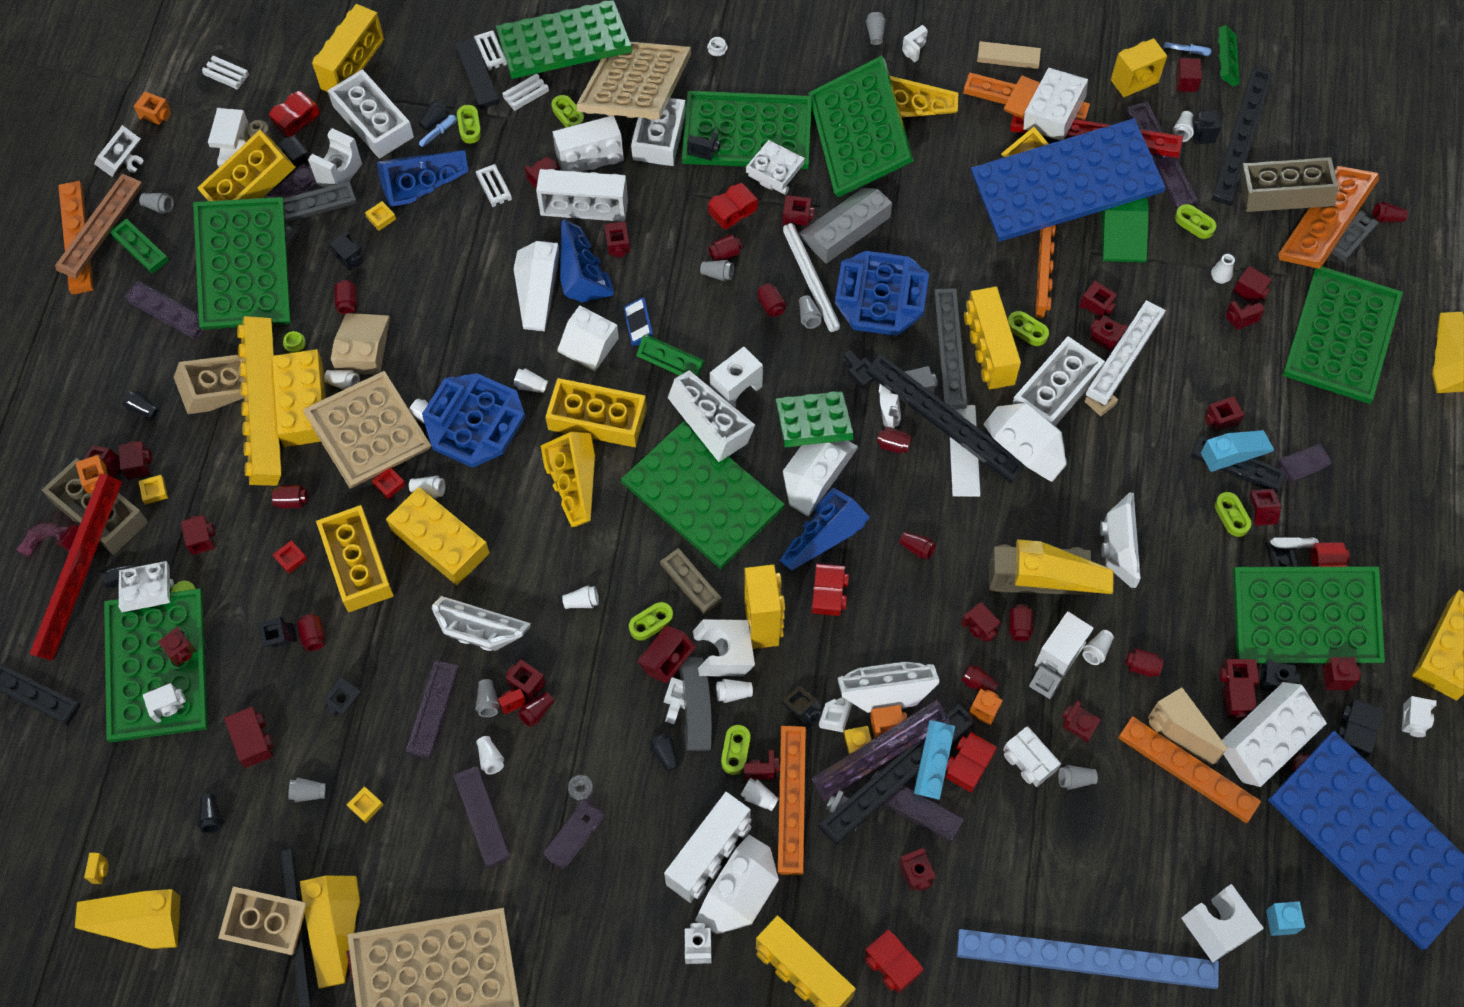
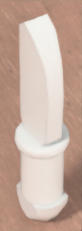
[1270,537,1319,549]

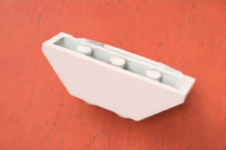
[983,403,1067,482]
[783,441,858,517]
[1100,493,1141,588]
[432,596,531,651]
[838,662,939,713]
[695,835,779,934]

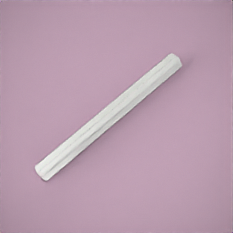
[783,223,840,332]

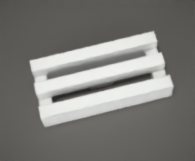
[474,30,507,71]
[202,56,249,90]
[503,74,549,111]
[476,164,512,207]

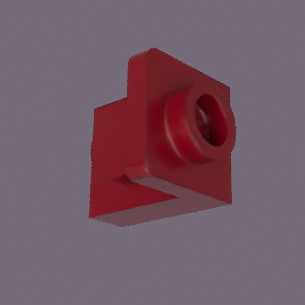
[1226,301,1265,330]
[83,445,120,478]
[1249,489,1281,525]
[158,627,197,666]
[1062,700,1101,742]
[744,750,779,781]

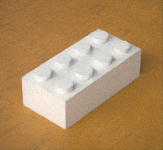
[328,69,414,159]
[536,169,628,222]
[1012,337,1105,426]
[1222,682,1327,787]
[664,792,752,903]

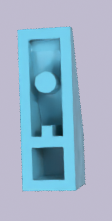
[1201,430,1274,472]

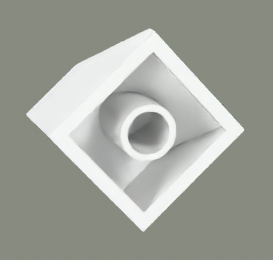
[558,306,619,371]

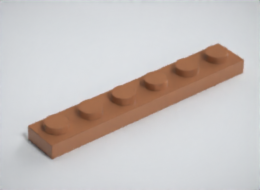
[55,174,142,279]

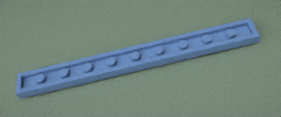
[956,929,1219,989]

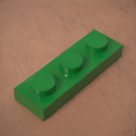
[1218,25,1240,87]
[109,219,169,274]
[636,334,705,378]

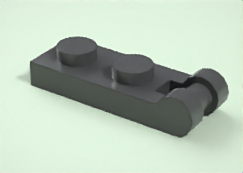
[1331,210,1379,262]

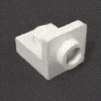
[902,25,928,62]

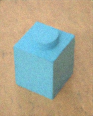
[1266,902,1305,936]

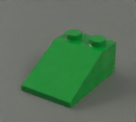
[1100,197,1148,262]

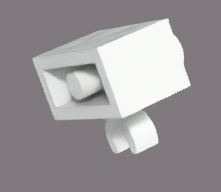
[94,125,143,177]

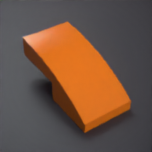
[1004,76,1040,119]

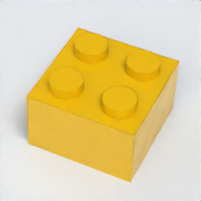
[1111,38,1167,97]

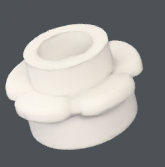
[707,37,728,56]

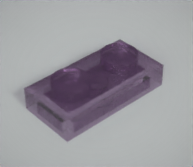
[1278,444,1332,482]

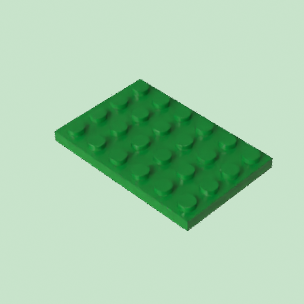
[496,0,632,79]
[808,56,914,197]
[682,91,812,169]
[193,197,291,330]
[1282,267,1403,404]
[621,420,785,569]
[1233,567,1385,664]
[104,589,208,742]

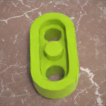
[552,95,584,128]
[457,105,481,144]
[1175,204,1216,239]
[1008,311,1049,346]
[1215,492,1251,537]
[629,602,673,640]
[721,725,750,775]

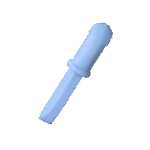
[1164,42,1212,56]
[419,115,457,147]

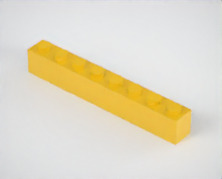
[237,316,281,486]

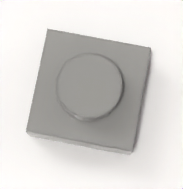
[1029,665,1063,699]

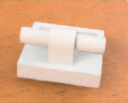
[746,140,805,195]
[119,561,174,612]

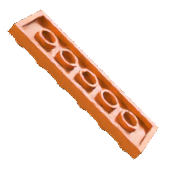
[1278,166,1379,269]

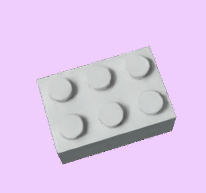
[1023,68,1088,141]
[631,98,686,166]
[553,116,624,172]

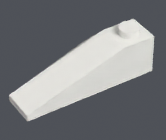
[514,241,560,331]

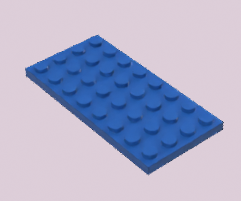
[971,118,1165,242]
[1268,731,1464,950]

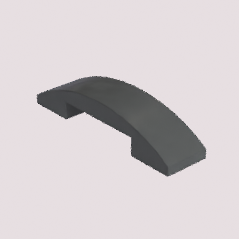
[679,657,712,751]

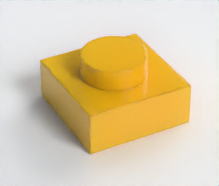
[365,201,396,231]
[138,475,168,505]
[844,726,873,756]
[347,786,383,823]
[84,853,109,884]

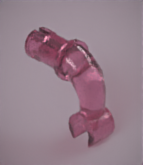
[16,523,68,558]

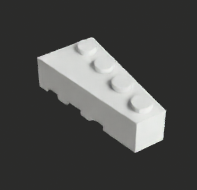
[668,370,755,462]

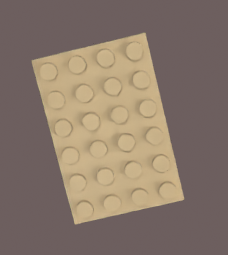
[577,42,691,120]
[347,908,520,1007]

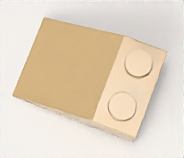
[331,313,390,375]
[174,355,244,414]
[1148,687,1228,766]
[218,887,307,955]

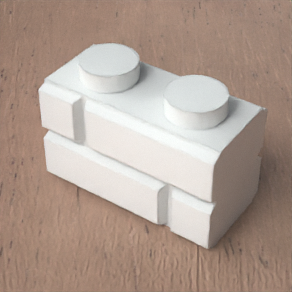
[1003,726,1061,787]

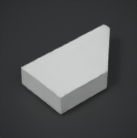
[819,697,853,732]

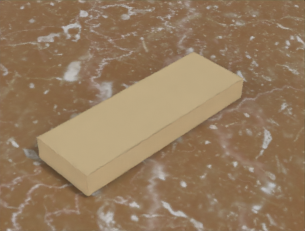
[977,41,1041,69]

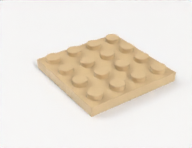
[303,371,431,489]

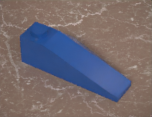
[377,150,468,207]
[560,219,614,302]
[779,488,870,570]

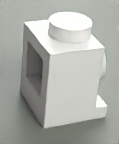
[143,683,186,723]
[1402,696,1436,737]
[685,923,711,964]

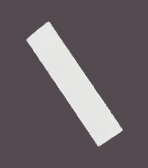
[950,405,980,497]

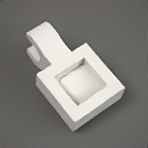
[664,678,685,724]

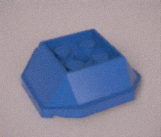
[835,251,929,336]
[422,373,525,468]

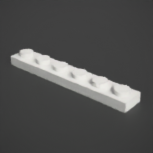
[1086,300,1166,406]

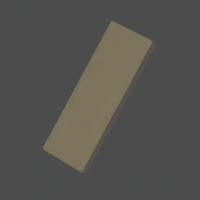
[660,548,722,615]

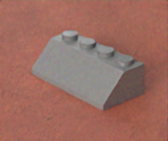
[798,188,892,264]

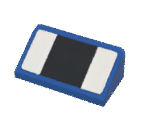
[623,297,653,346]

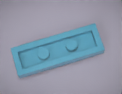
[914,720,955,800]

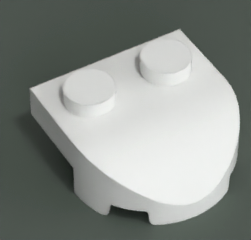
[879,384,901,429]

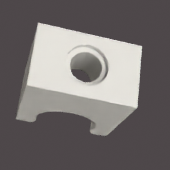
[208,108,250,167]
[308,128,362,188]
[710,347,763,408]
[1035,611,1094,677]
[693,620,755,676]
[1181,884,1264,963]

